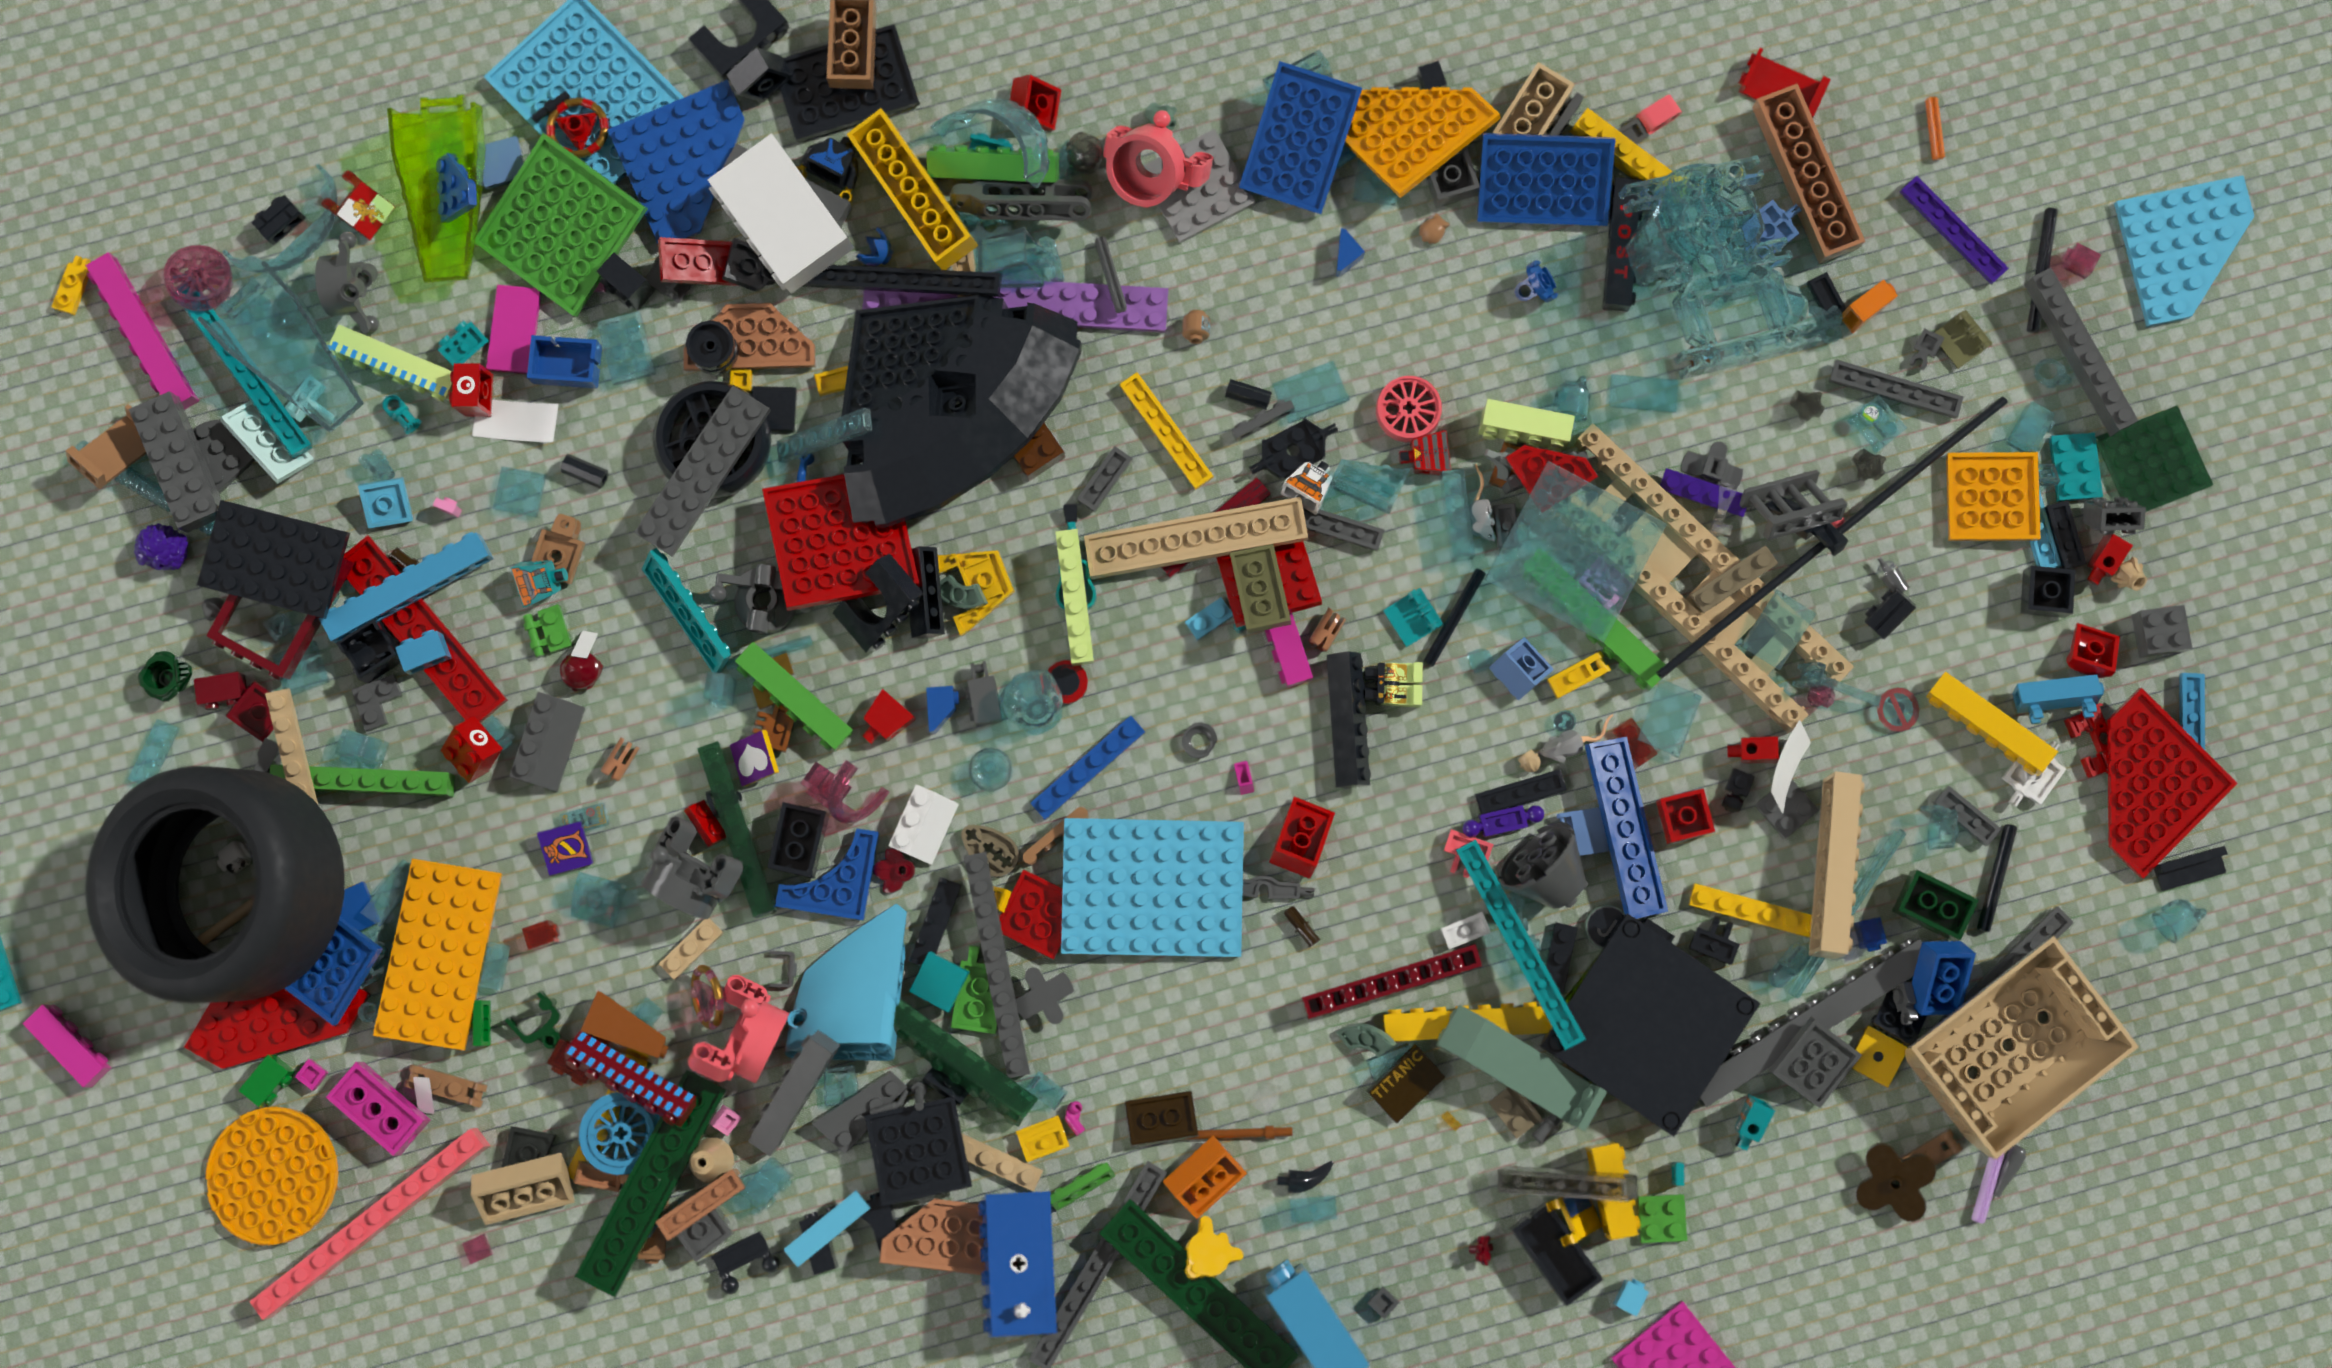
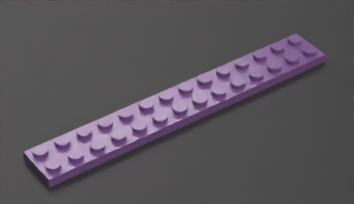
[862,279,1169,333]

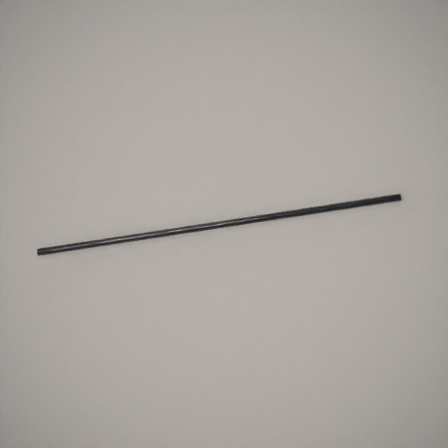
[1656,396,2008,679]

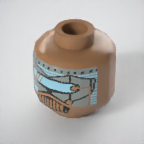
[1182,310,1211,344]

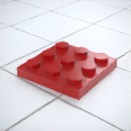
[1000,869,1063,960]

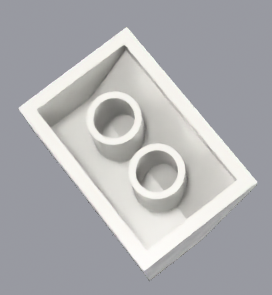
[889,784,959,865]

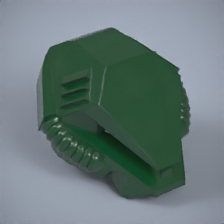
[138,651,192,702]

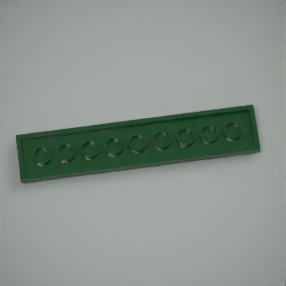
[574,1069,727,1298]
[1099,1198,1299,1368]

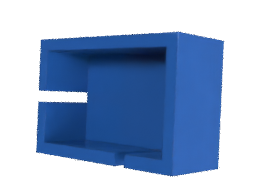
[527,335,602,389]

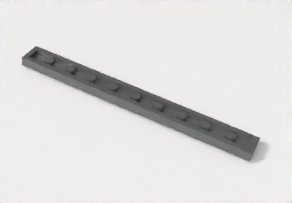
[964,852,1030,1078]
[1029,1161,1167,1368]

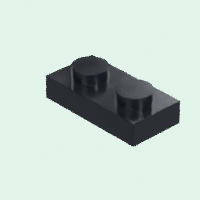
[922,1061,973,1107]

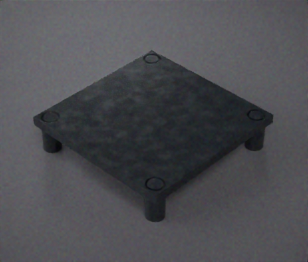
[1540,913,1761,1137]

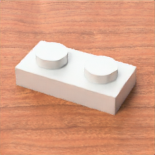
[1440,912,1491,949]

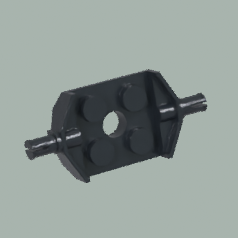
[1249,418,1338,480]

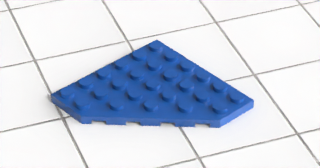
[607,80,745,243]

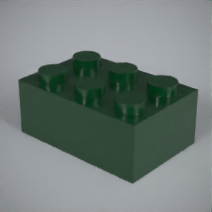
[1892,870,1979,941]

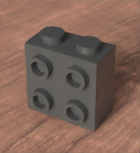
[2083,497,2146,534]

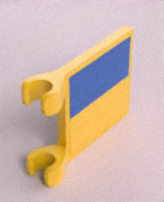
[1546,1184,1602,1247]

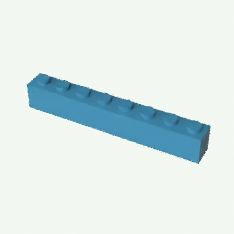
[319,532,494,643]

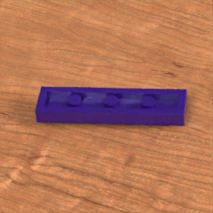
[1660,468,1747,517]

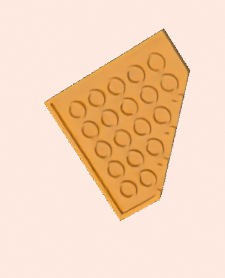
[1344,87,1501,198]

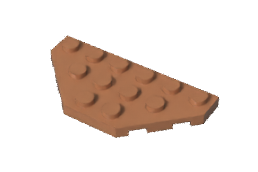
[684,303,816,371]
[879,1199,1018,1275]

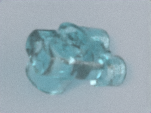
[358,449,395,482]

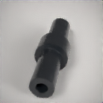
[531,90,571,123]

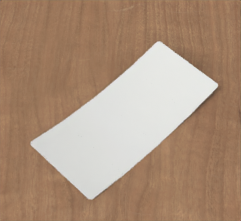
[472,400,558,442]
[1771,720,1811,814]

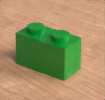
[238,1055,296,1107]

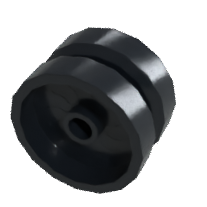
[685,320,739,375]

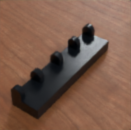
[909,877,962,966]

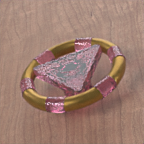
[690,965,726,1030]

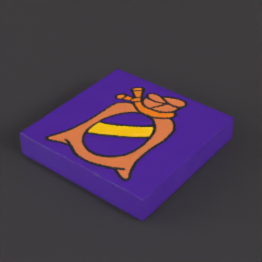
[537,820,594,876]

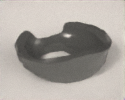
[1182,722,1217,759]

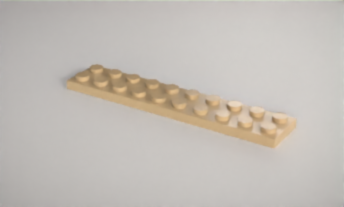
[1084,497,1309,580]

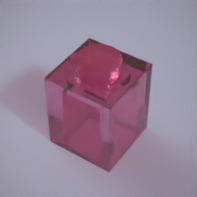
[2061,243,2101,279]

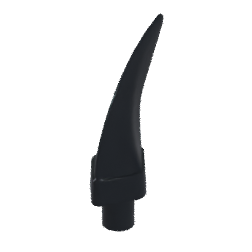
[1277,1160,1334,1193]

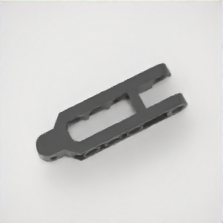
[950,180,1092,221]

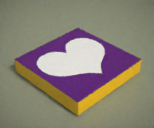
[730,730,779,787]

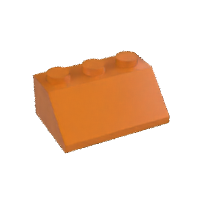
[1163,1135,1247,1219]

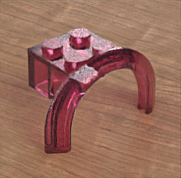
[800,760,890,824]

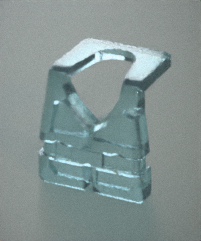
[824,1064,860,1107]

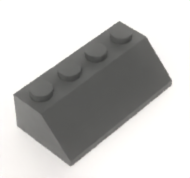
[509,692,586,792]

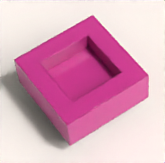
[295,1059,329,1091]

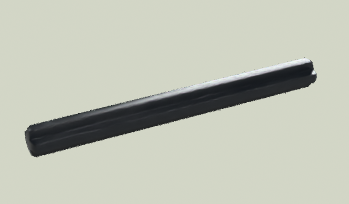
[2026,207,2058,333]

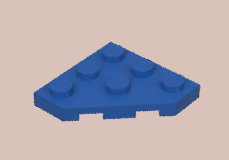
[436,153,477,223]

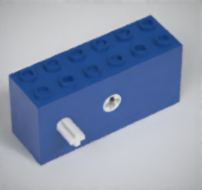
[978,1191,1057,1338]

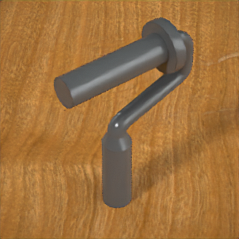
[870,1081,927,1114]

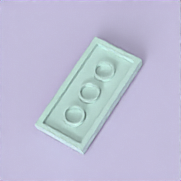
[220,400,314,484]

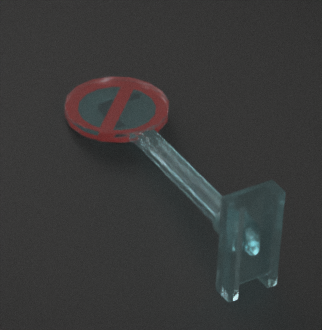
[1792,662,1920,732]

